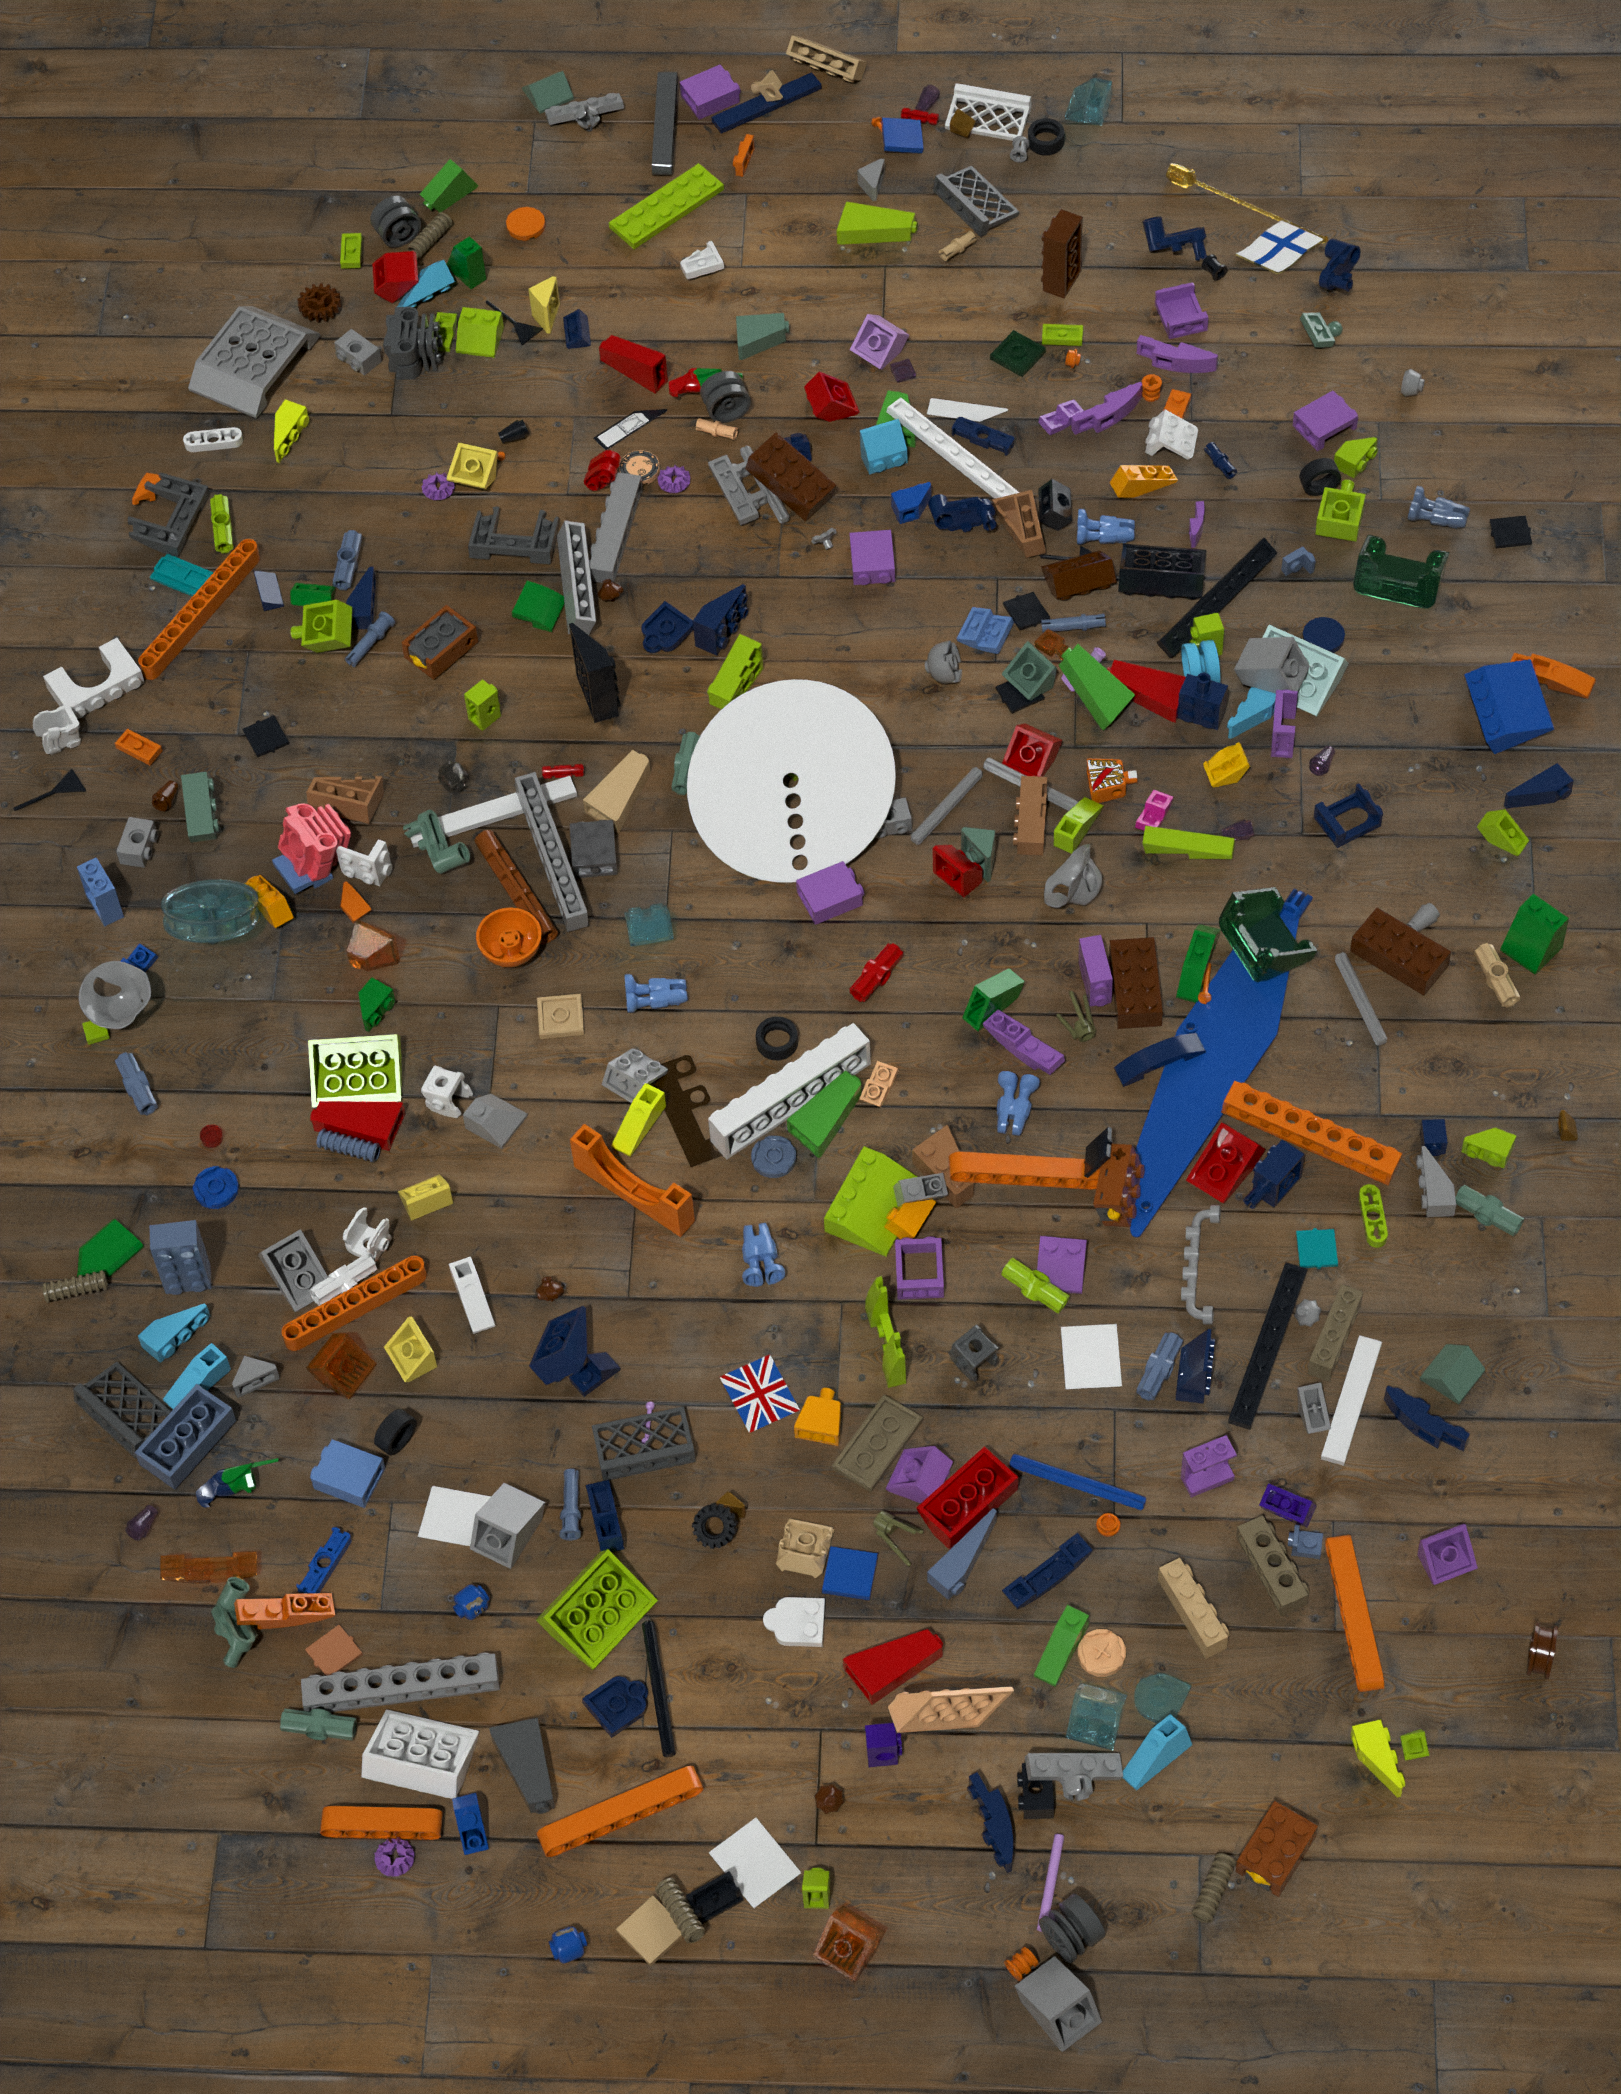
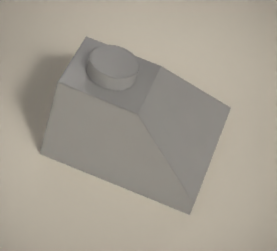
[463,1094,528,1149]

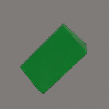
[290,583,336,606]

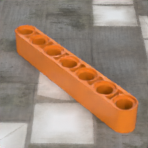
[949,1152,1101,1190]
[282,1256,427,1351]
[1325,1535,1384,1693]
[536,1766,704,1857]

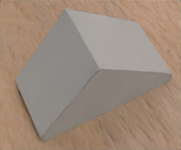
[857,159,885,201]
[232,1356,280,1398]
[1297,1383,1331,1434]

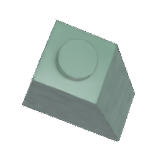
[736,313,789,360]

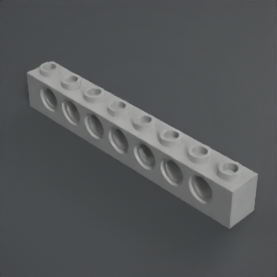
[515,772,588,932]
[301,1652,500,1712]

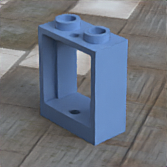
[77,858,124,927]

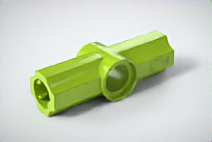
[210,494,233,554]
[1001,1258,1070,1314]

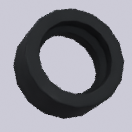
[1028,118,1064,155]
[1299,458,1341,496]
[755,1016,798,1061]
[374,1409,417,1456]

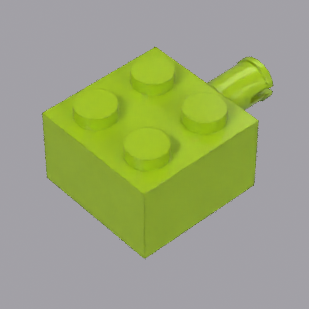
[1315,480,1366,542]
[291,600,352,653]

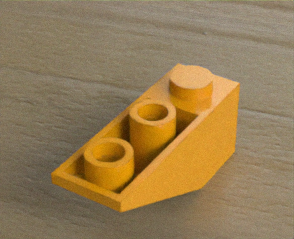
[1110,465,1178,498]
[242,875,294,928]

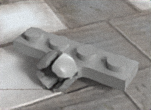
[545,93,624,129]
[1025,1753,1123,1801]

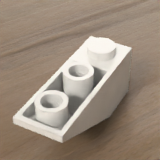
[449,1257,495,1334]

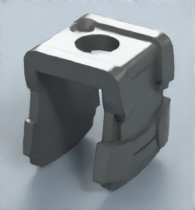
[948,1325,999,1382]

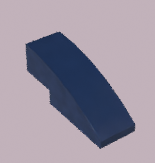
[586,1480,624,1552]

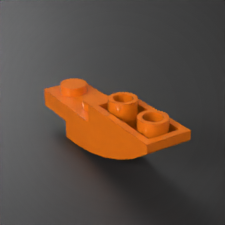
[1510,653,1596,699]
[234,1593,335,1629]

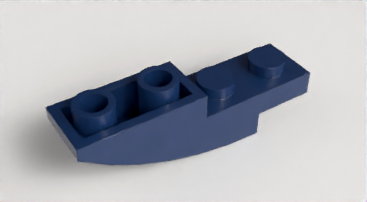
[1384,1386,1470,1452]
[967,1772,1013,1873]

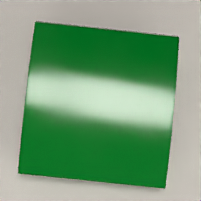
[512,581,565,632]

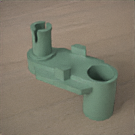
[403,809,470,874]
[211,1577,258,1668]

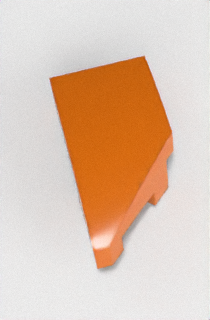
[132,473,161,505]
[340,881,372,924]

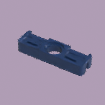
[952,417,1014,456]

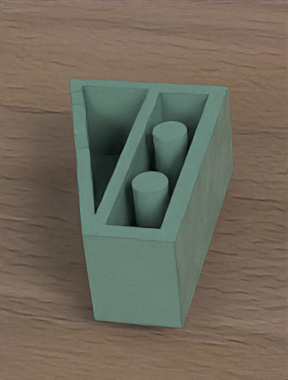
[181,772,219,843]

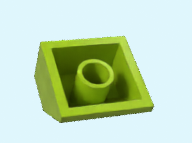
[456,307,504,358]

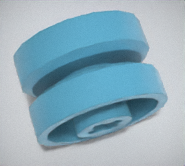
[1181,639,1220,683]

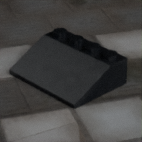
[1118,544,1206,599]
[569,623,621,723]

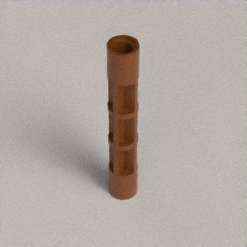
[474,830,558,944]

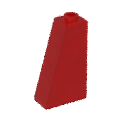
[599,335,668,394]
[1107,660,1186,723]
[310,1101,406,1151]
[843,1629,943,1705]

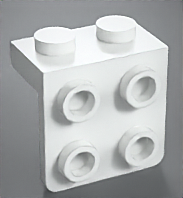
[1145,409,1198,460]
[336,839,392,887]

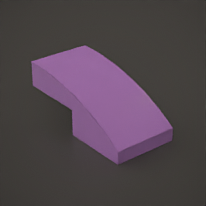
[1038,399,1084,435]
[1189,501,1204,548]

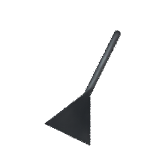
[486,300,543,346]
[13,769,86,811]

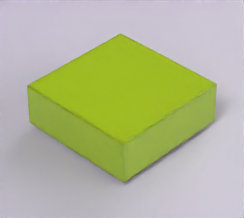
[82,1021,110,1045]

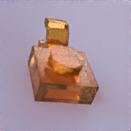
[1034,629,1069,660]

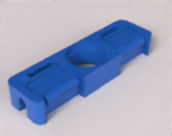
[296,1527,352,1594]

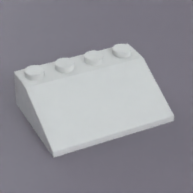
[361,1709,479,1799]

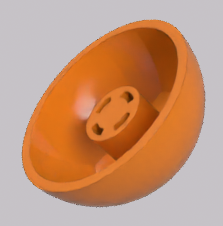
[476,908,542,968]

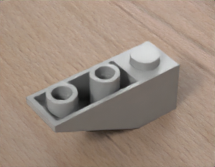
[1416,1146,1456,1217]

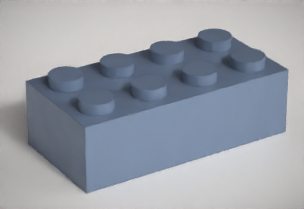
[149,1220,212,1295]
[135,1384,236,1490]

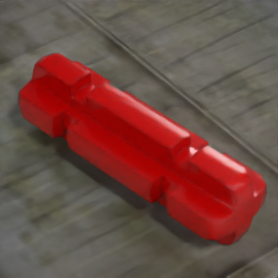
[901,108,939,125]
[542,764,584,779]

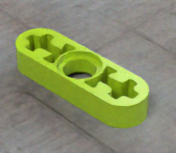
[1359,1184,1388,1248]

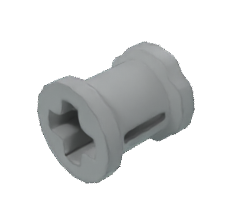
[1010,136,1030,162]

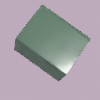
[522,71,574,114]
[1002,641,1057,701]
[961,827,995,883]
[1420,1344,1486,1405]

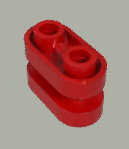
[584,450,621,491]

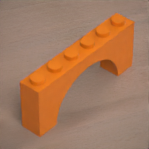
[570,1124,695,1237]

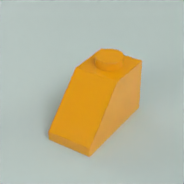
[884,1199,936,1239]

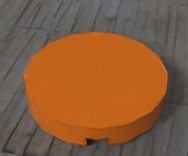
[506,207,545,241]

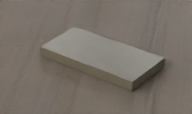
[832,1394,923,1492]

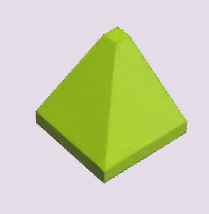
[1400,1729,1429,1761]

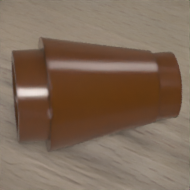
[152,780,179,811]

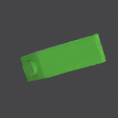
[1034,1605,1089,1687]

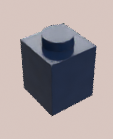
[1420,1119,1448,1156]

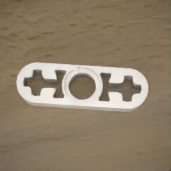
[183,427,243,452]

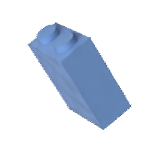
[310,1439,385,1508]

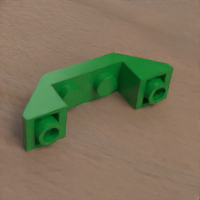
[1176,924,1221,1003]

